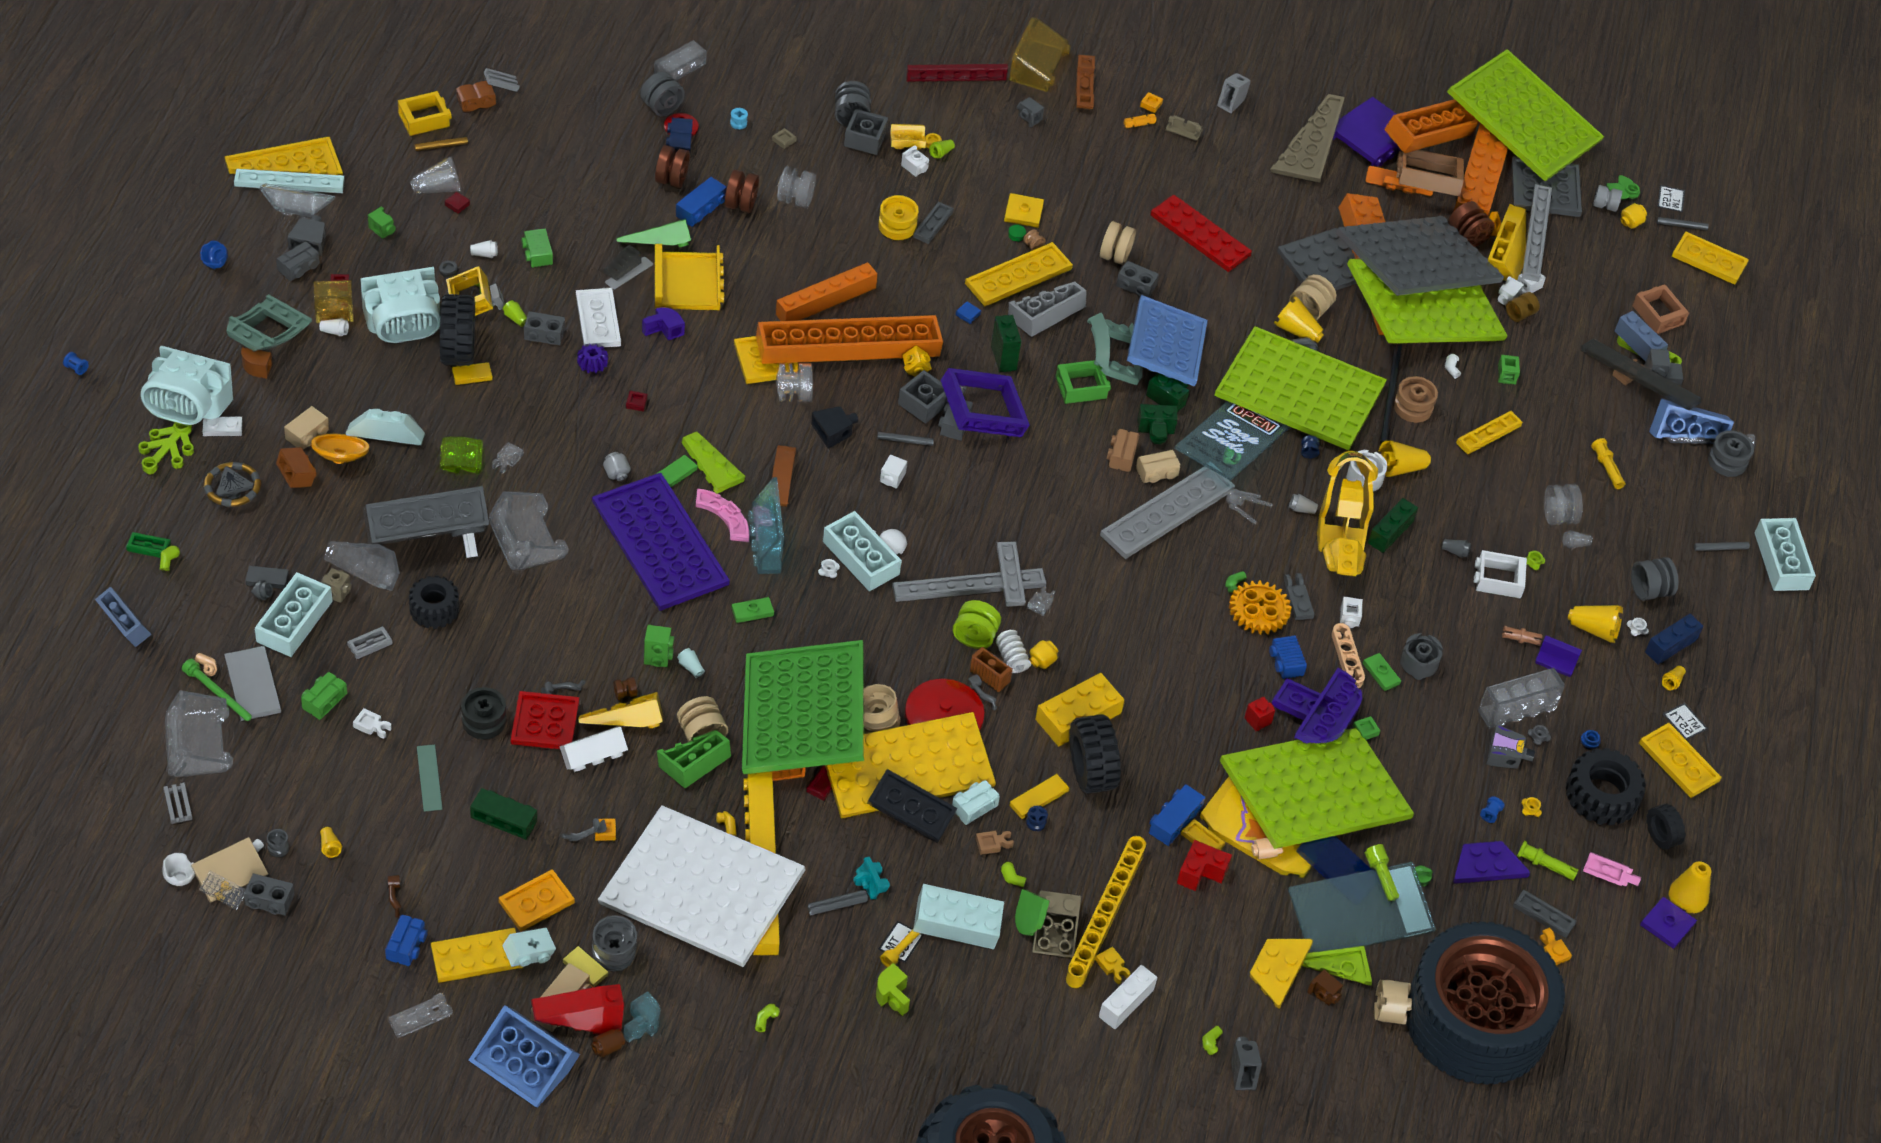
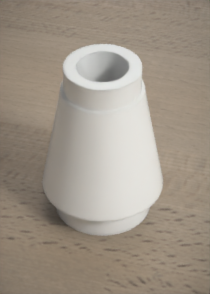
[470,240,498,258]
[320,318,349,337]

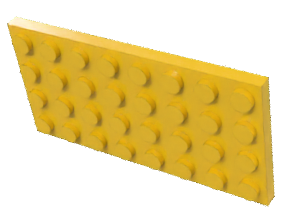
[825,712,996,818]

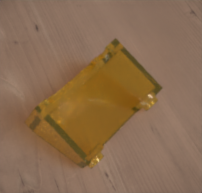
[1009,17,1071,92]

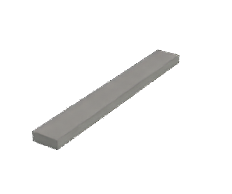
[1522,184,1552,282]
[892,568,1046,602]

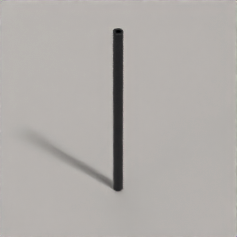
[1380,343,1402,444]

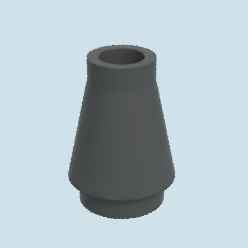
[1442,539,1471,558]

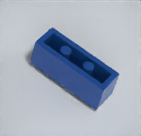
[676,177,727,227]
[1149,784,1205,846]

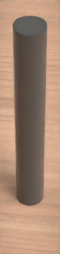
[1656,217,1709,230]
[878,432,934,446]
[1694,542,1750,551]

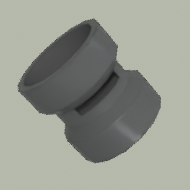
[267,829,289,858]

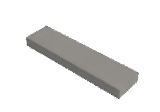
[996,542,1026,606]

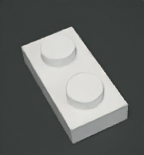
[202,417,243,436]

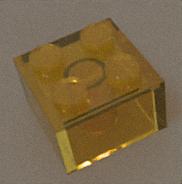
[314,280,353,323]

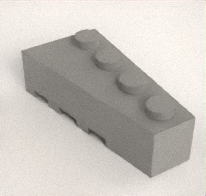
[1008,282,1086,337]

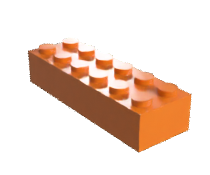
[1384,99,1480,153]

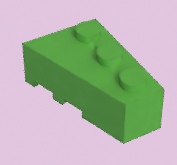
[657,730,731,788]

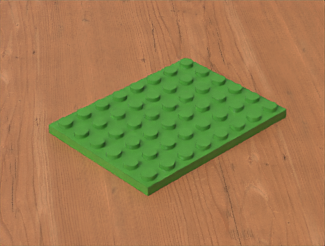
[742,640,864,774]

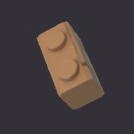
[1107,429,1139,472]

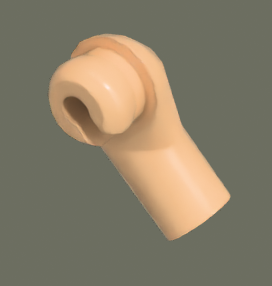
[195,653,217,676]

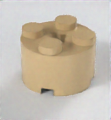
[1374,980,1412,1025]

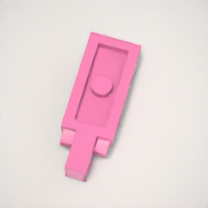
[1583,852,1641,886]

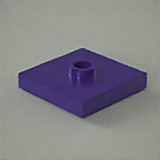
[1640,897,1697,949]

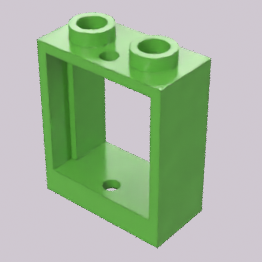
[1056,360,1111,404]

